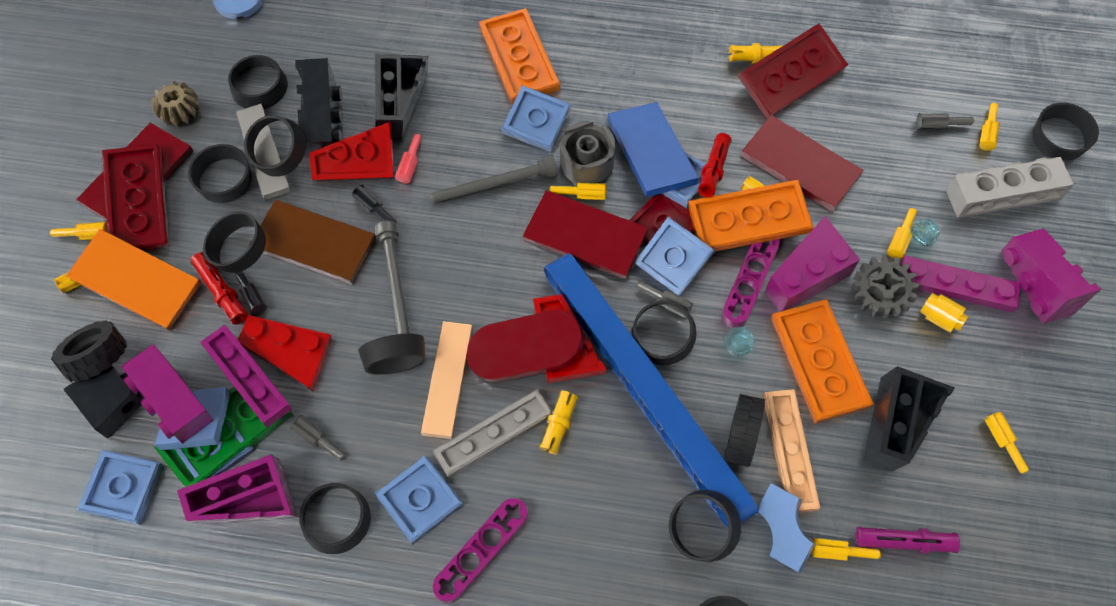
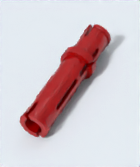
[698,133,732,198]
[190,252,249,325]

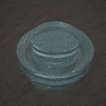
[911,219,940,246]
[724,327,754,356]

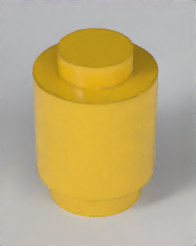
[920,293,969,333]

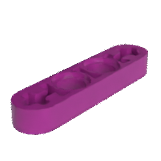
[722,239,780,328]
[432,498,528,604]

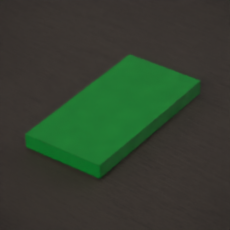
[154,387,293,487]

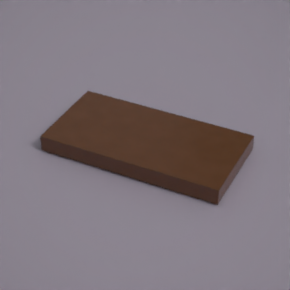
[249,200,376,285]

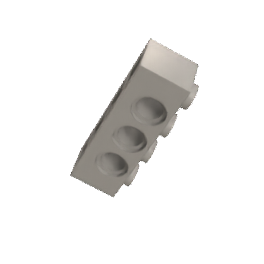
[946,157,1074,218]

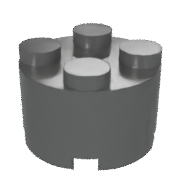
[560,121,615,186]

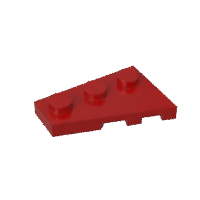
[309,121,395,180]
[533,294,607,384]
[238,315,333,392]

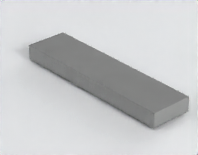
[236,104,291,201]
[433,389,553,479]

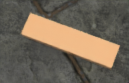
[421,321,473,439]
[763,389,820,513]

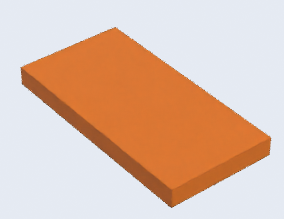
[479,8,561,104]
[688,180,814,251]
[66,229,201,331]
[771,299,874,424]

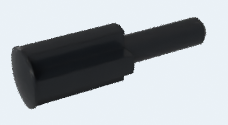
[352,185,397,223]
[234,271,267,316]

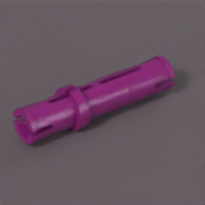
[855,526,960,554]

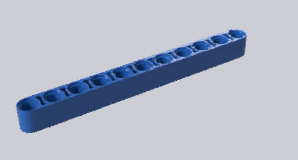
[543,253,758,529]

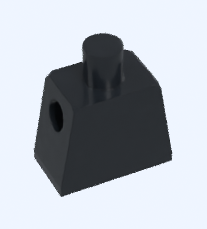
[63,365,142,439]

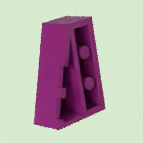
[765,216,860,312]
[1001,228,1101,324]
[121,344,214,444]
[177,454,299,524]

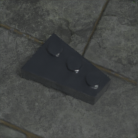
[375,54,429,139]
[295,58,343,158]
[863,366,955,471]

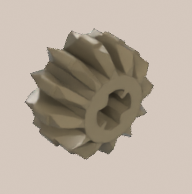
[151,81,200,128]

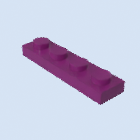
[900,255,1020,313]
[200,325,292,428]

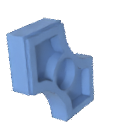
[758,483,816,573]

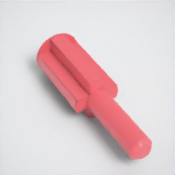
[395,134,422,184]

